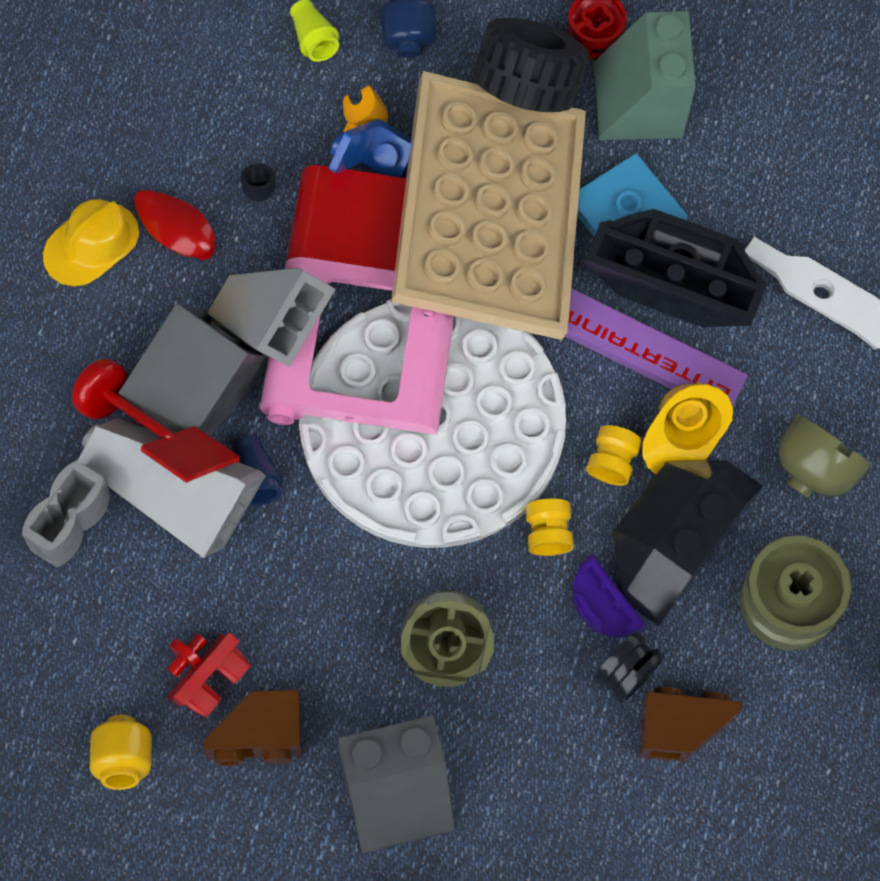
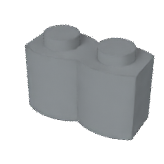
[22,460,110,568]

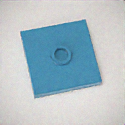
[577,153,688,237]

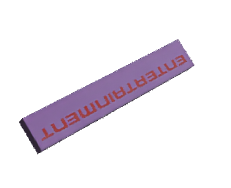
[565,288,748,406]

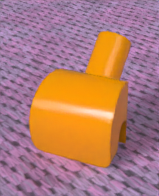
[342,85,388,132]

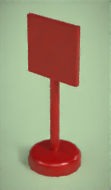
[72,359,240,483]

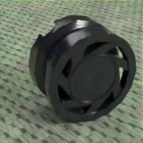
[593,631,665,704]

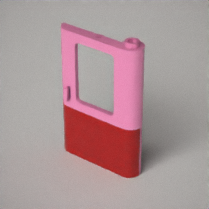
[260,165,455,435]

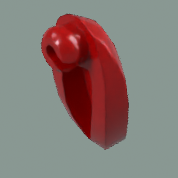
[134,190,216,260]

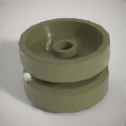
[739,535,852,650]

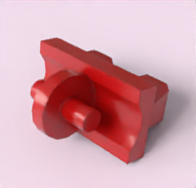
[166,632,251,717]

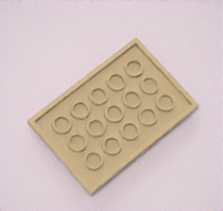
[391,71,586,340]

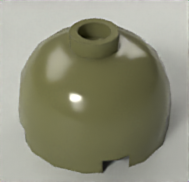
[778,413,872,499]
[401,590,494,687]

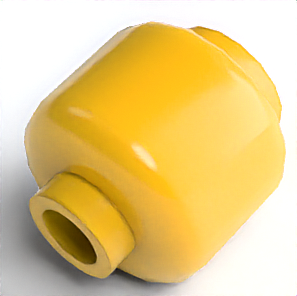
[89,715,152,790]

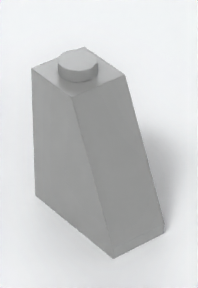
[207,268,336,367]

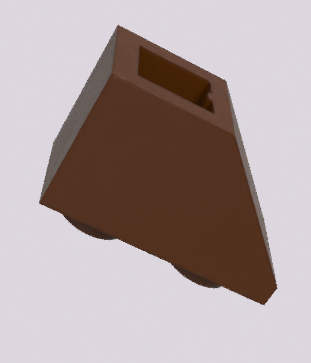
[638,687,742,762]
[204,690,302,766]

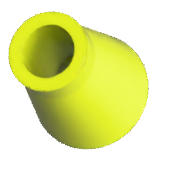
[290,0,339,62]

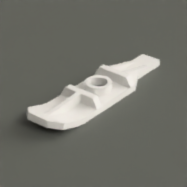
[745,237,880,350]

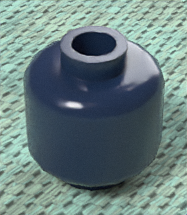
[380,0,436,58]

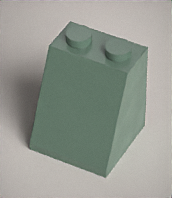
[593,11,696,140]

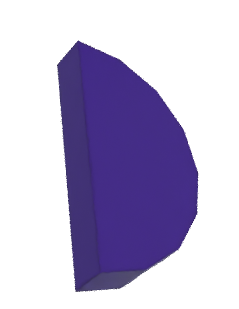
[573,554,646,637]

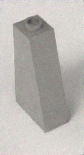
[77,418,266,558]

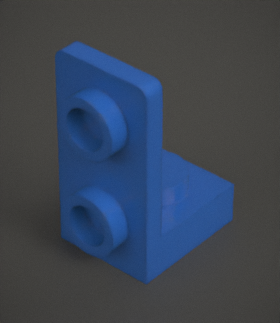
[329,119,411,178]

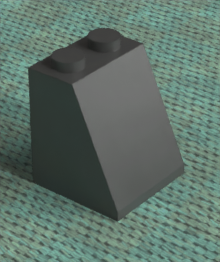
[119,303,269,437]
[337,715,455,854]

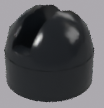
[241,163,276,202]

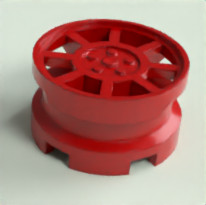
[566,0,627,60]

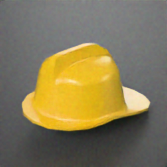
[43,199,139,287]
[642,381,733,475]

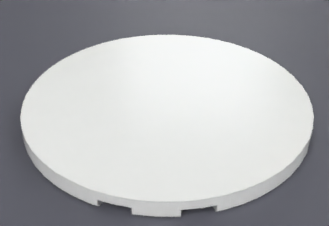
[299,299,566,548]

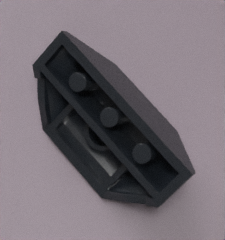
[584,209,767,327]
[613,460,763,626]

